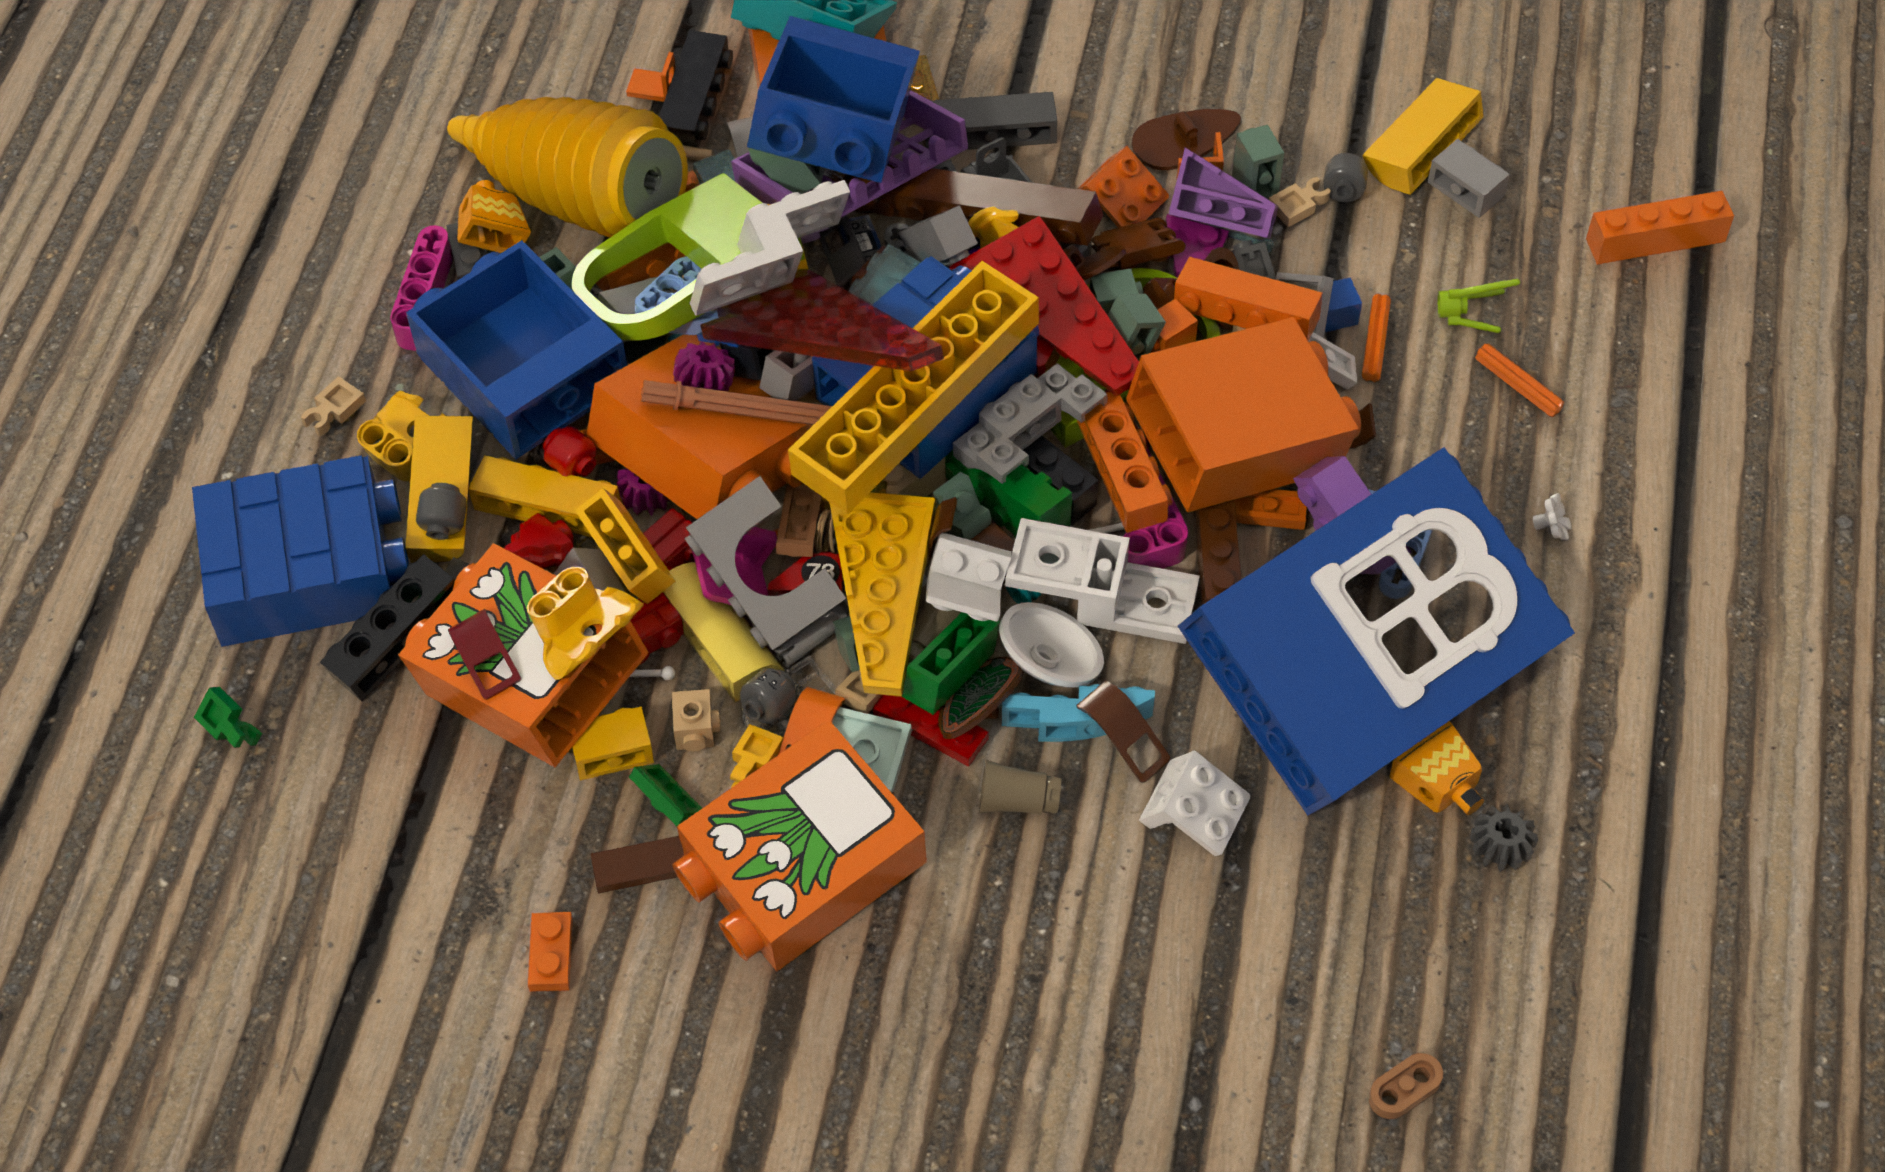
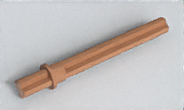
[641,380,832,425]

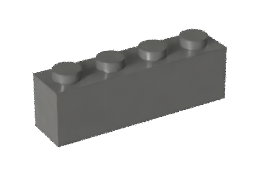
[923,92,1058,150]

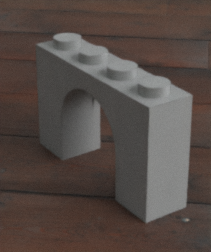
[685,476,846,651]

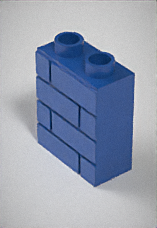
[747,16,920,183]
[406,240,627,459]
[812,256,1039,479]
[192,455,409,647]

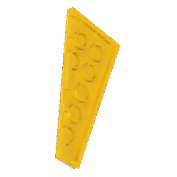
[829,492,936,696]

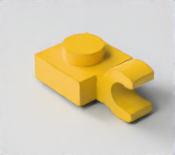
[730,724,783,788]

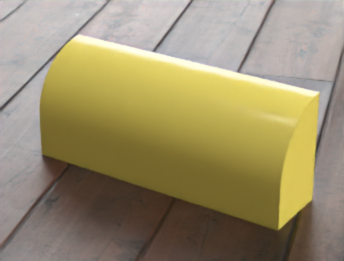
[663,562,785,702]

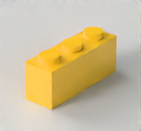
[574,488,676,604]

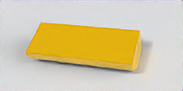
[1363,78,1484,195]
[405,416,473,562]

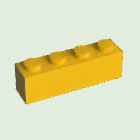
[468,455,621,537]

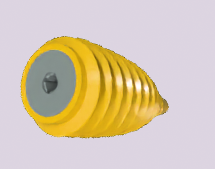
[447,97,688,237]

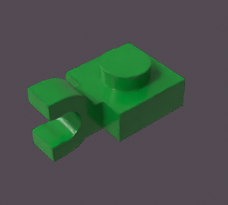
[194,687,262,748]

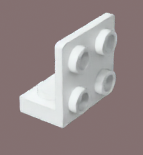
[926,533,1011,621]
[1139,750,1250,856]

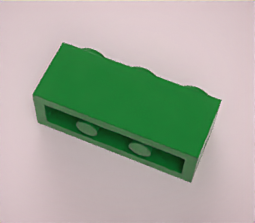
[902,612,1001,715]

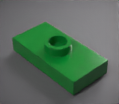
[629,764,702,826]

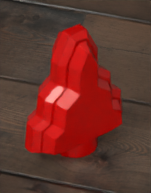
[504,513,574,569]

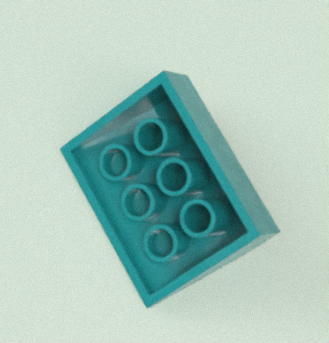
[731,0,897,40]

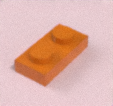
[1235,489,1307,530]
[528,912,573,992]

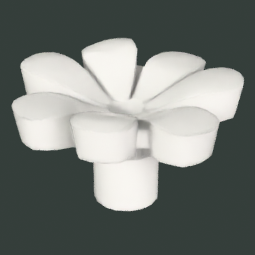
[1533,493,1571,540]

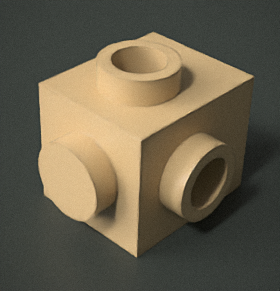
[672,689,721,751]

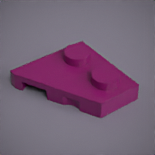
[1165,214,1229,278]

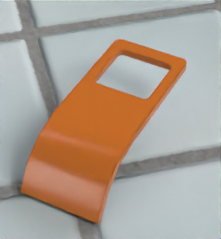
[778,687,845,755]

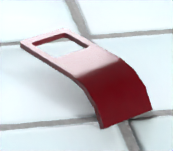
[448,609,521,700]

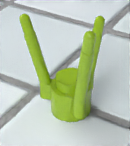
[1437,279,1520,333]

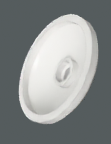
[999,602,1104,688]

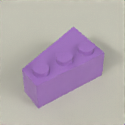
[1169,148,1279,239]
[1293,456,1411,574]

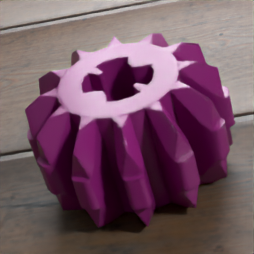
[673,341,735,391]
[616,468,671,516]

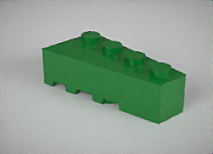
[945,450,1072,539]

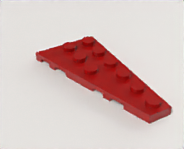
[949,216,1139,396]

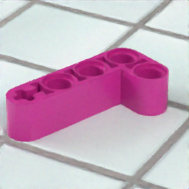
[390,225,453,351]
[1123,447,1188,569]

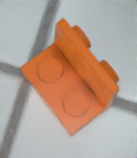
[1077,146,1169,228]

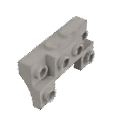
[953,363,1107,484]

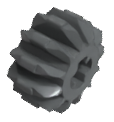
[1470,804,1538,872]

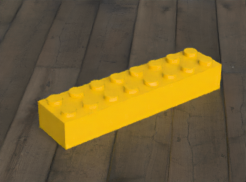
[788,261,1039,515]

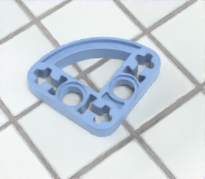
[635,256,764,335]

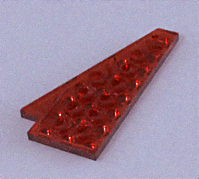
[700,269,944,371]

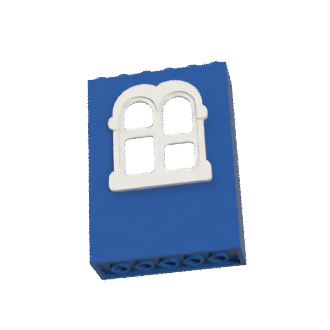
[1177,447,1575,816]

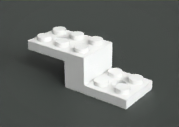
[690,180,850,316]
[1005,518,1200,644]

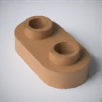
[1369,1053,1443,1119]

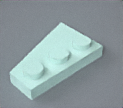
[832,707,912,793]

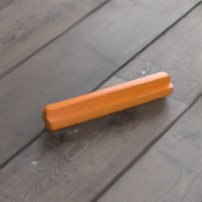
[1362,293,1391,382]
[1475,343,1564,417]

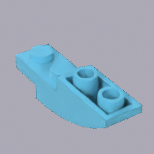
[1002,684,1155,742]

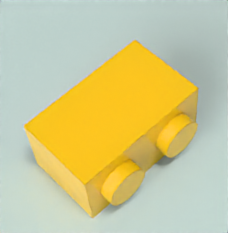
[572,706,654,781]

